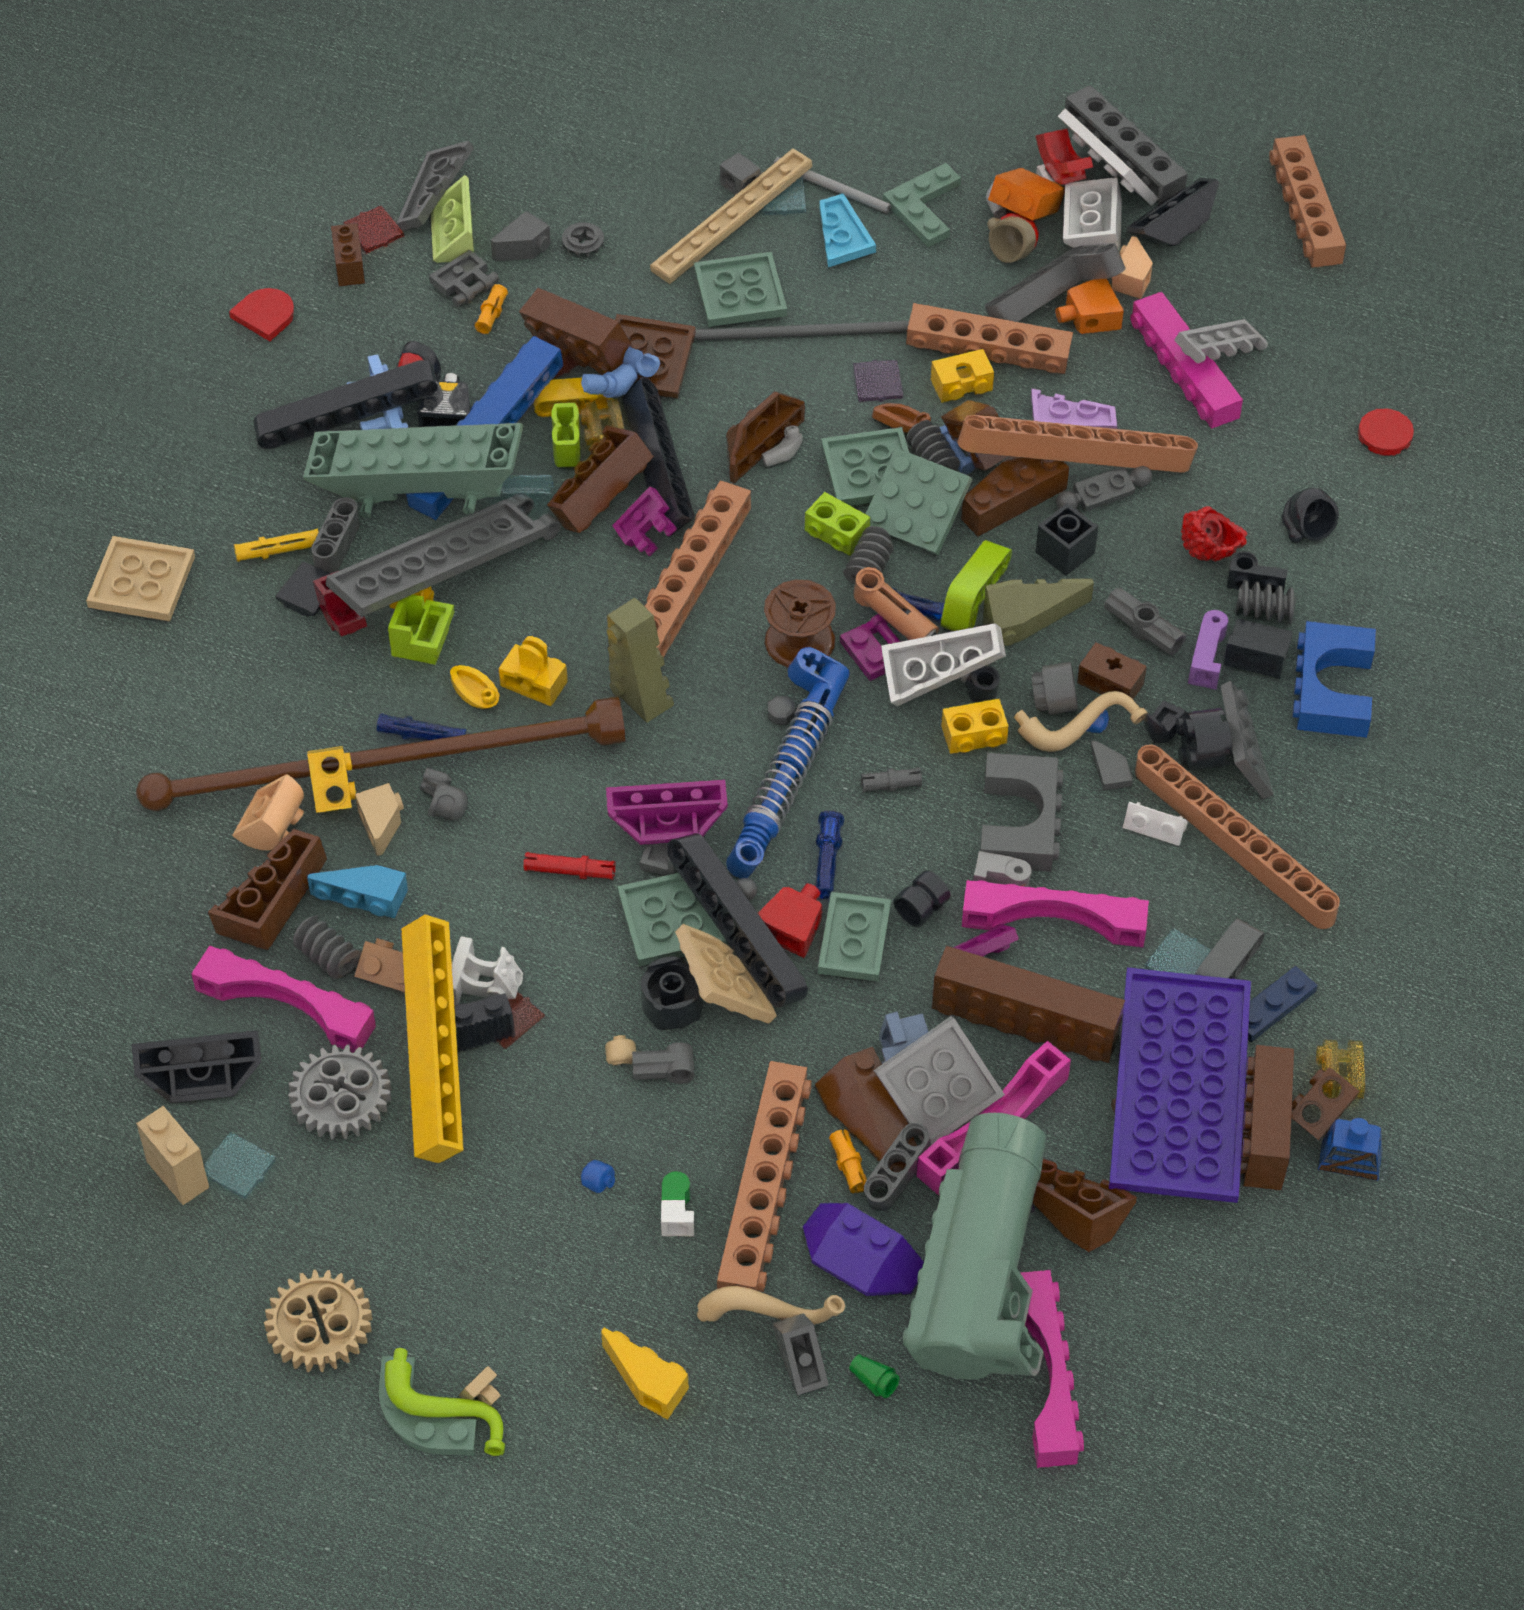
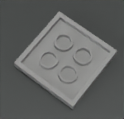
[873,1016,1005,1144]

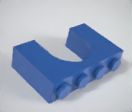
[1292,621,1376,738]

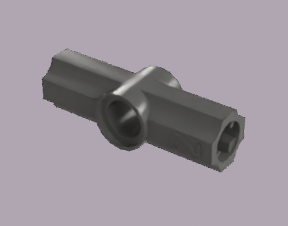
[1104,588,1186,655]

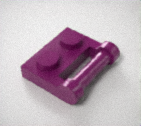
[840,614,901,681]

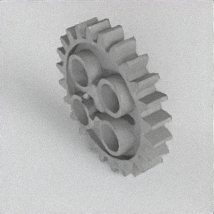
[288,1045,392,1140]

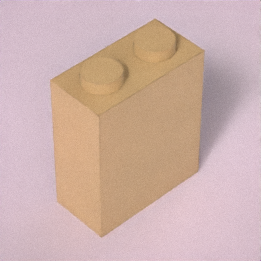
[136,1106,209,1205]

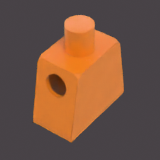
[1055,279,1124,334]

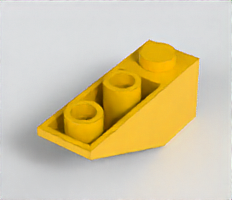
[601,1327,689,1420]

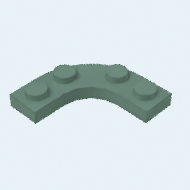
[379,1356,477,1456]

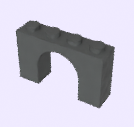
[980,753,1063,872]

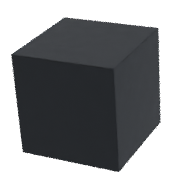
[1035,503,1098,576]

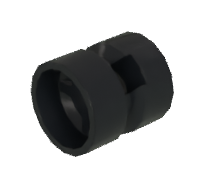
[893,870,951,927]

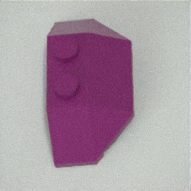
[606,780,728,845]

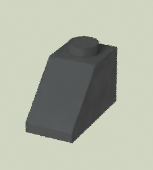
[491,211,551,261]
[773,1313,829,1395]

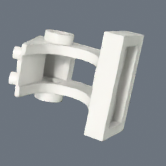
[452,937,523,1006]

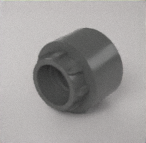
[1032,662,1078,715]

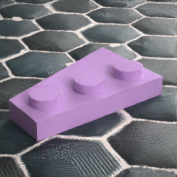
[1031,389,1117,429]

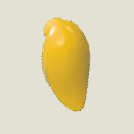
[450,665,500,709]

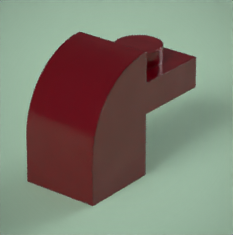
[313,571,367,637]

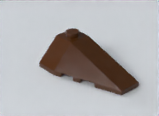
[815,1046,917,1172]

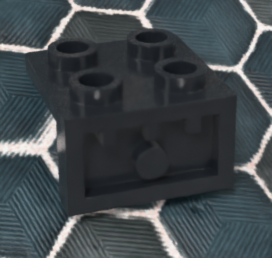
[1224,619,1293,678]

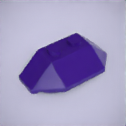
[803,1203,924,1296]

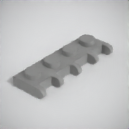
[1174,319,1268,363]

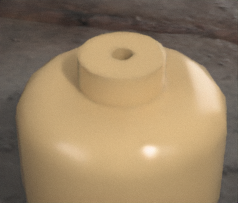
[605,1035,636,1066]

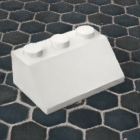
[1063,177,1122,253]

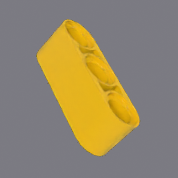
[533,377,613,417]

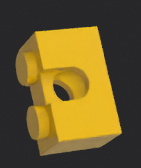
[931,349,994,403]

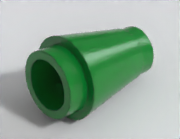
[849,1354,900,1398]

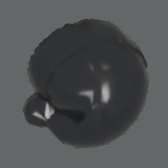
[1282,488,1339,543]

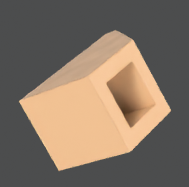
[1111,236,1153,299]

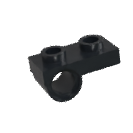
[1226,551,1287,593]

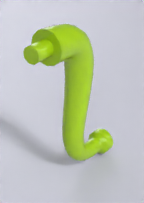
[385,1348,505,1456]

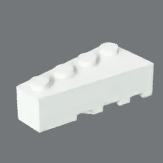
[881,624,1006,706]

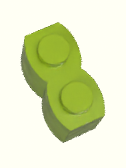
[551,403,581,467]

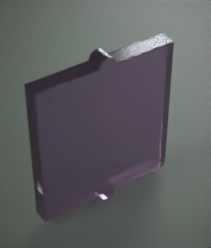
[853,359,903,402]

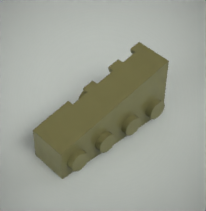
[607,598,674,723]

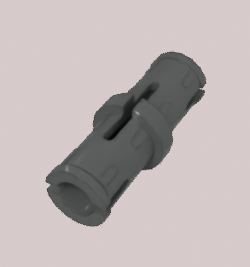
[861,767,922,793]

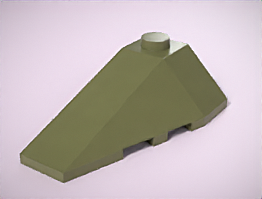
[983,579,1094,646]

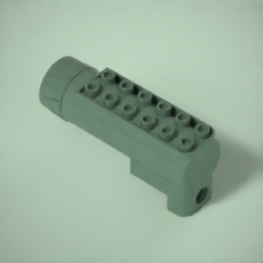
[903,1113,1047,1380]

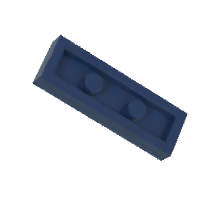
[1248,966,1318,1042]

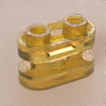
[580,398,624,446]
[1316,1039,1365,1099]

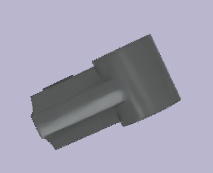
[632,1042,695,1084]

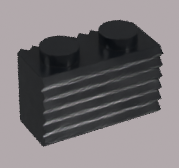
[454,993,515,1053]

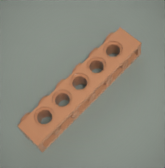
[1269,135,1346,268]
[906,303,1073,374]

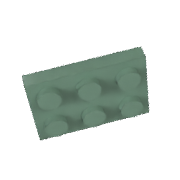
[818,892,891,982]

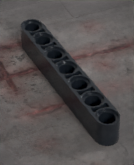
[253,360,438,449]
[622,377,694,536]
[667,833,808,1007]

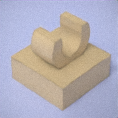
[459,1366,501,1405]

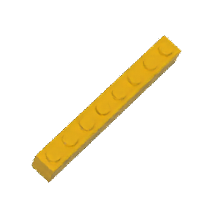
[401,914,463,1163]

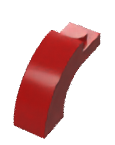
[1035,128,1093,184]

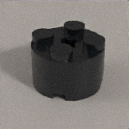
[1175,708,1232,771]
[641,956,703,1030]

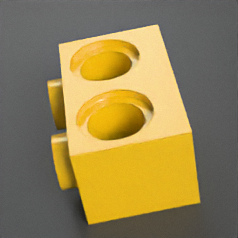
[941,699,1008,754]
[307,746,356,813]

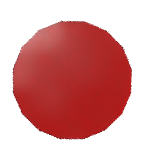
[1358,408,1414,456]

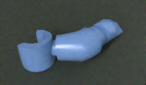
[581,347,660,398]

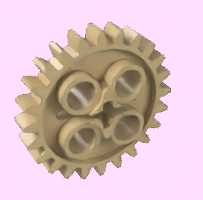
[264,1270,373,1372]

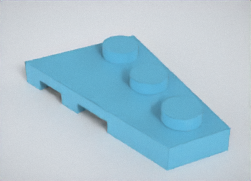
[819,194,876,268]

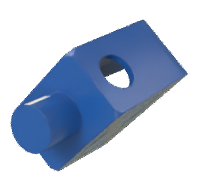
[1318,1118,1382,1181]

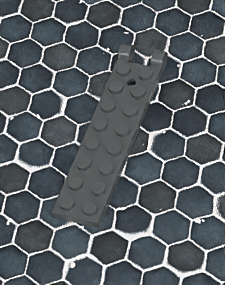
[326,491,561,617]

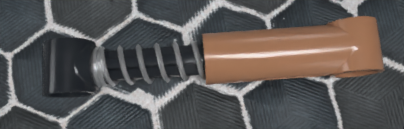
[853,567,1000,703]

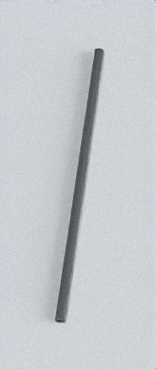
[694,321,935,340]

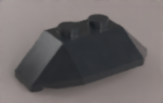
[1127,178,1219,246]
[131,1030,262,1103]

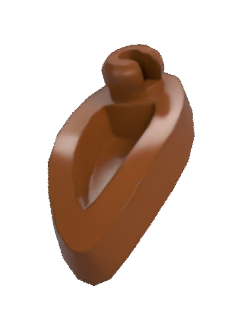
[872,403,931,433]

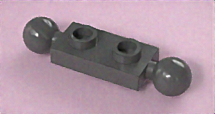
[1056,466,1152,512]

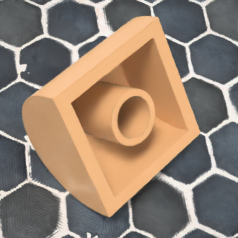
[232,774,304,850]

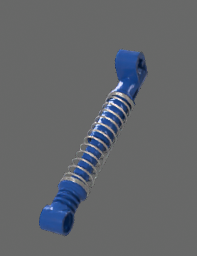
[726,647,850,878]

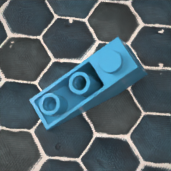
[307,865,408,918]

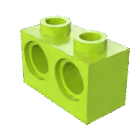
[805,492,870,556]

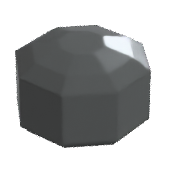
[768,696,795,725]

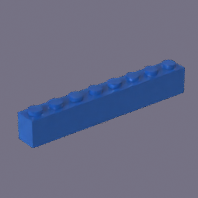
[406,336,563,520]

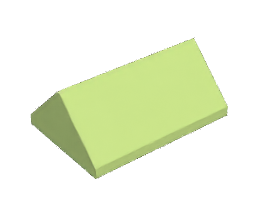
[431,175,474,263]

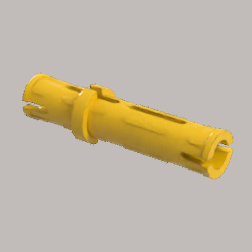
[234,529,319,562]

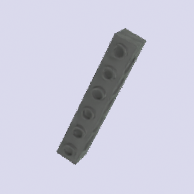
[1065,85,1188,204]

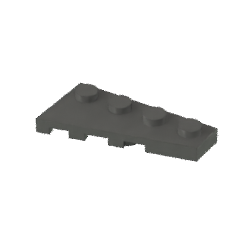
[397,141,474,231]
[1221,681,1274,799]

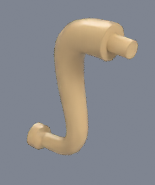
[1014,691,1148,752]
[697,1286,845,1325]

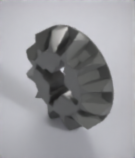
[562,222,604,257]

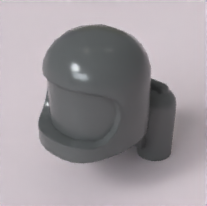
[420,768,468,821]

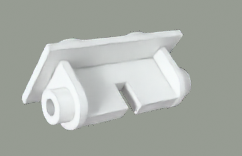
[1123,802,1188,846]

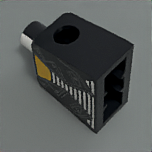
[417,373,470,427]

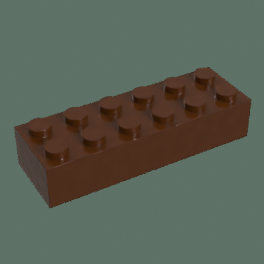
[932,946,1125,1063]

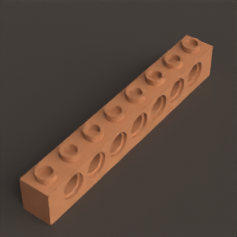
[645,480,751,658]
[717,1061,812,1292]

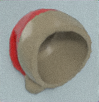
[987,213,1039,263]

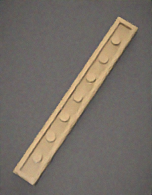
[650,148,812,284]

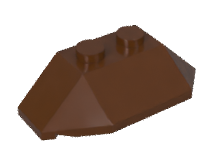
[726,391,805,484]

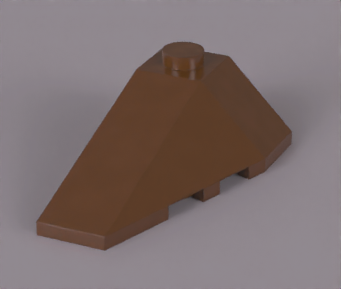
[1032,1159,1137,1252]

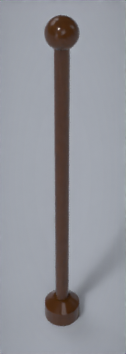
[136,696,626,811]

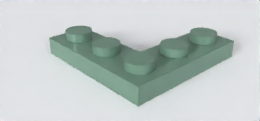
[883,163,961,247]

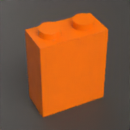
[988,168,1065,220]

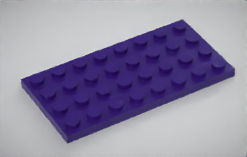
[1109,967,1251,1203]

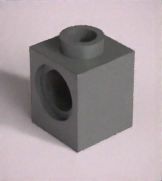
[720,152,760,195]

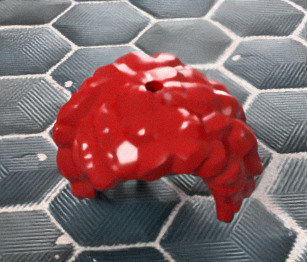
[1181,506,1247,562]

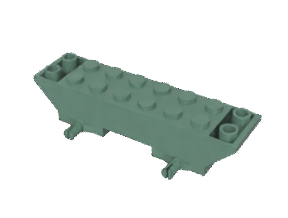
[303,423,523,518]

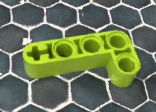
[941,540,1012,632]

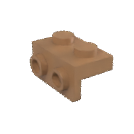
[354,938,405,992]

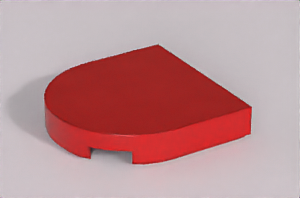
[229,288,294,342]

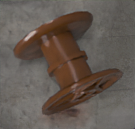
[764,579,836,668]

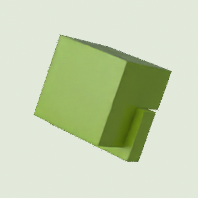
[388,594,455,665]

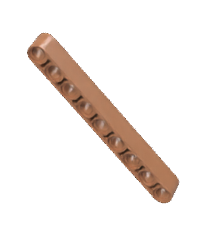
[957,415,1198,473]
[1135,745,1340,929]

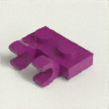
[612,487,677,556]

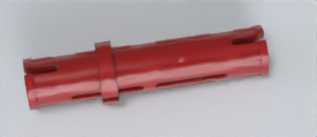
[523,852,616,880]

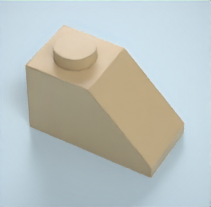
[355,783,404,856]

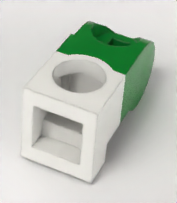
[661,1171,694,1236]

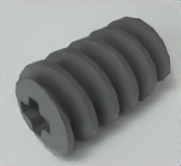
[907,420,960,471]
[843,526,894,588]
[1235,580,1296,624]
[293,915,361,979]

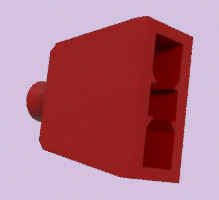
[758,884,822,958]

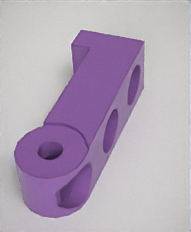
[1188,610,1228,690]

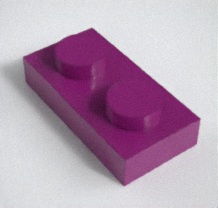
[953,924,1019,957]

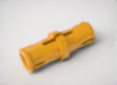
[474,284,508,334]
[829,1129,867,1194]

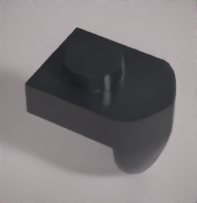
[1144,701,1186,743]

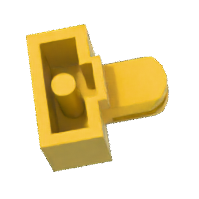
[499,636,568,706]

